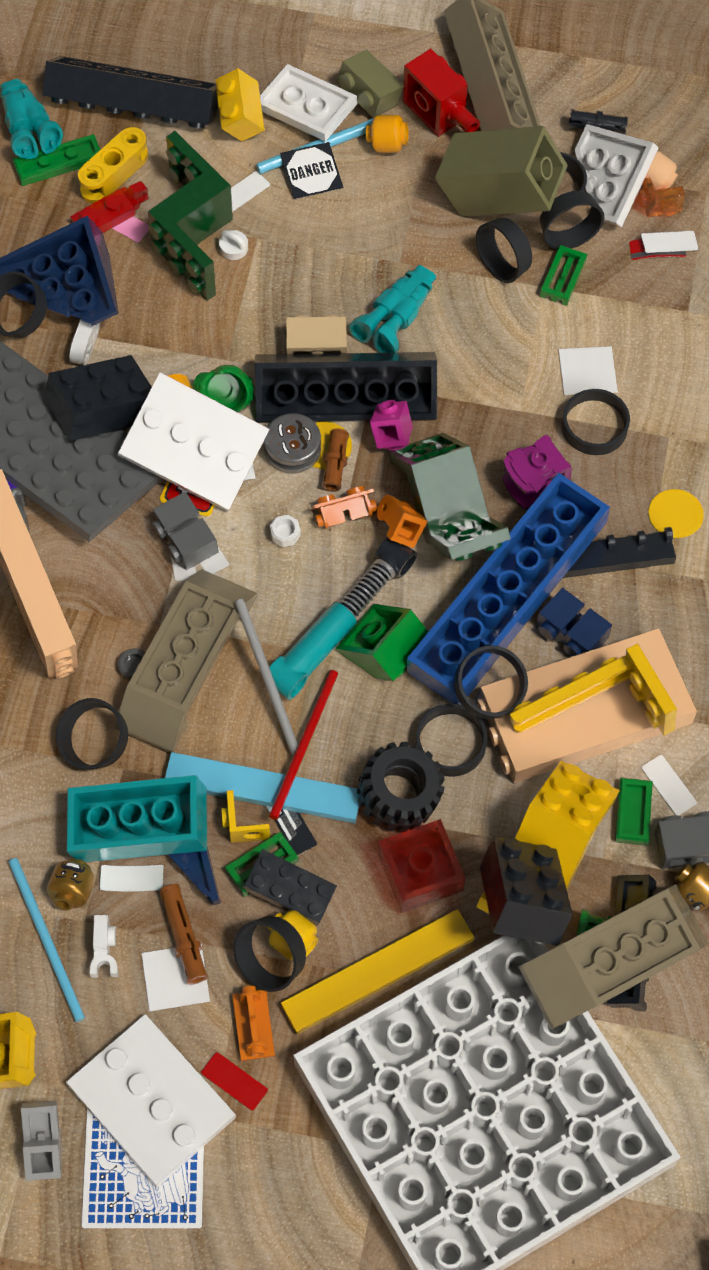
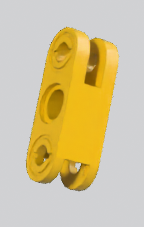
[78,127,148,203]

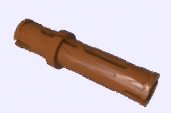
[159,884,208,985]

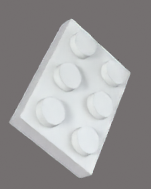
[260,64,358,142]

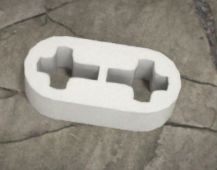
[70,319,101,365]

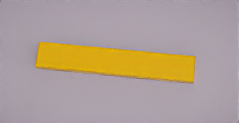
[281,909,474,1035]

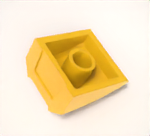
[0,1012,37,1089]

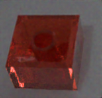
[378,819,466,913]

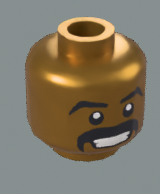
[47,859,95,910]
[675,862,709,911]

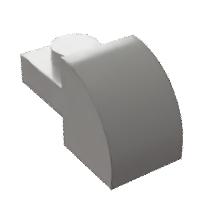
[21,1101,62,1181]

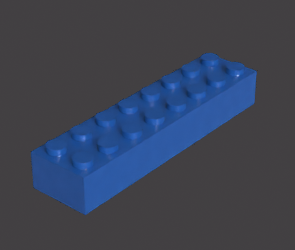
[407,473,610,705]

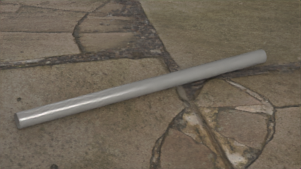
[235,598,304,761]

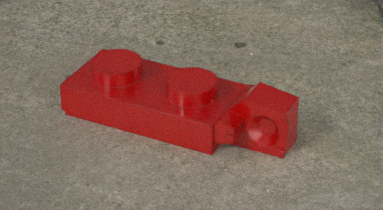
[70,181,149,233]

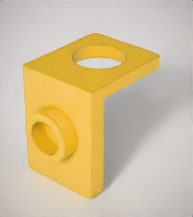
[221,790,270,843]

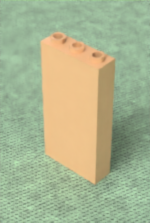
[0,469,78,679]
[476,629,697,784]

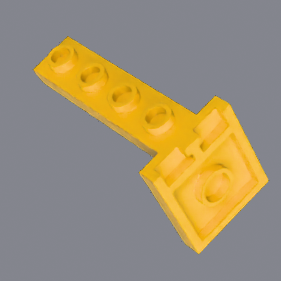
[510,643,677,736]

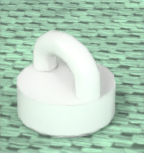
[219,230,248,260]

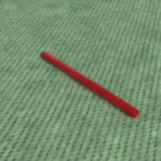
[269,670,338,820]

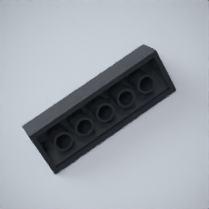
[42,56,218,128]
[255,352,437,422]

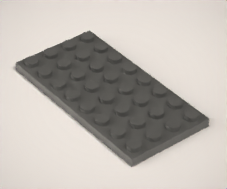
[0,341,163,542]

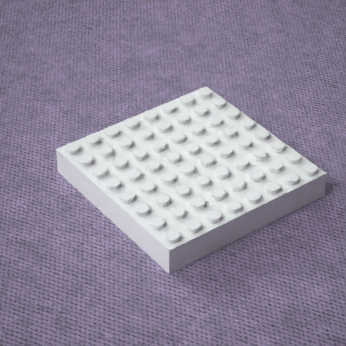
[294,935,681,1270]

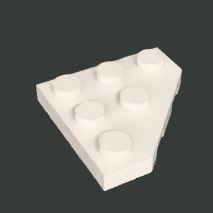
[575,124,659,227]

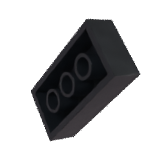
[243,849,337,926]

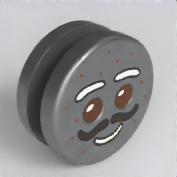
[264,413,321,473]

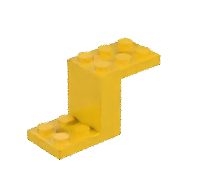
[476,761,620,914]

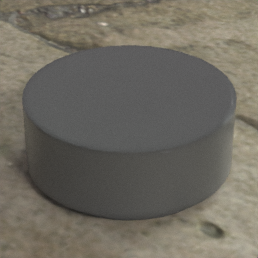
[118,648,145,681]

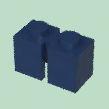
[536,587,612,657]

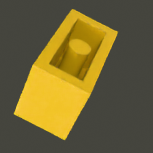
[215,68,265,141]

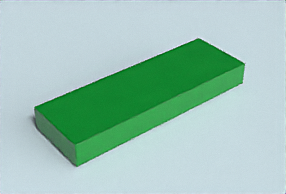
[12,134,101,187]

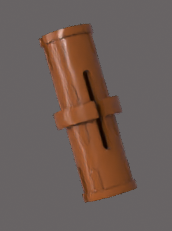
[322,428,349,492]

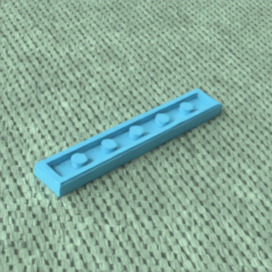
[165,752,361,824]

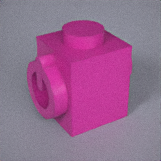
[370,400,413,451]

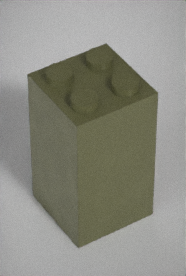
[435,126,568,216]

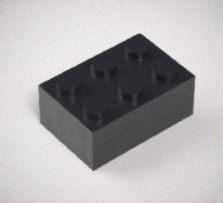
[44,355,152,441]
[480,836,573,946]

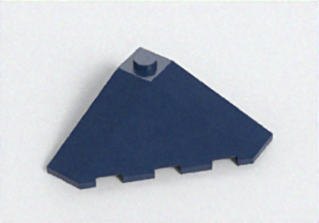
[0,216,119,326]

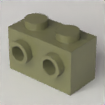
[336,49,404,118]

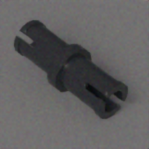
[568,109,628,135]

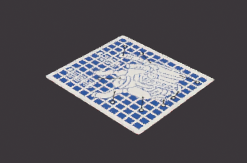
[82,1109,204,1228]

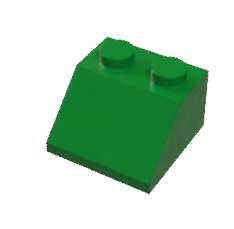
[336,604,429,682]

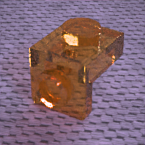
[638,177,685,217]

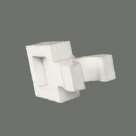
[90,915,118,978]

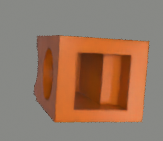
[377,495,428,548]

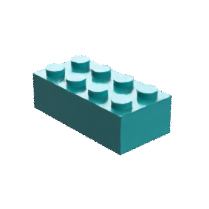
[67,775,207,862]

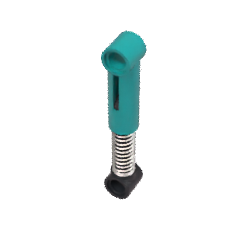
[269,537,418,700]

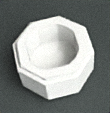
[270,515,301,547]

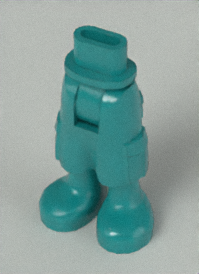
[0,79,63,159]
[349,265,436,353]

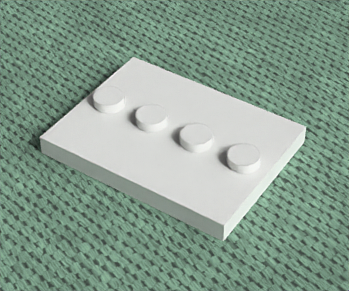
[118,373,269,512]
[66,1014,236,1188]

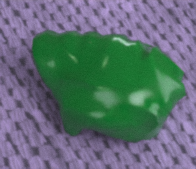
[193,365,256,413]

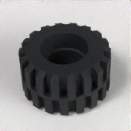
[357,741,445,832]

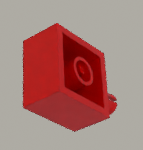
[402,48,480,137]

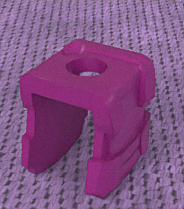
[502,435,572,510]

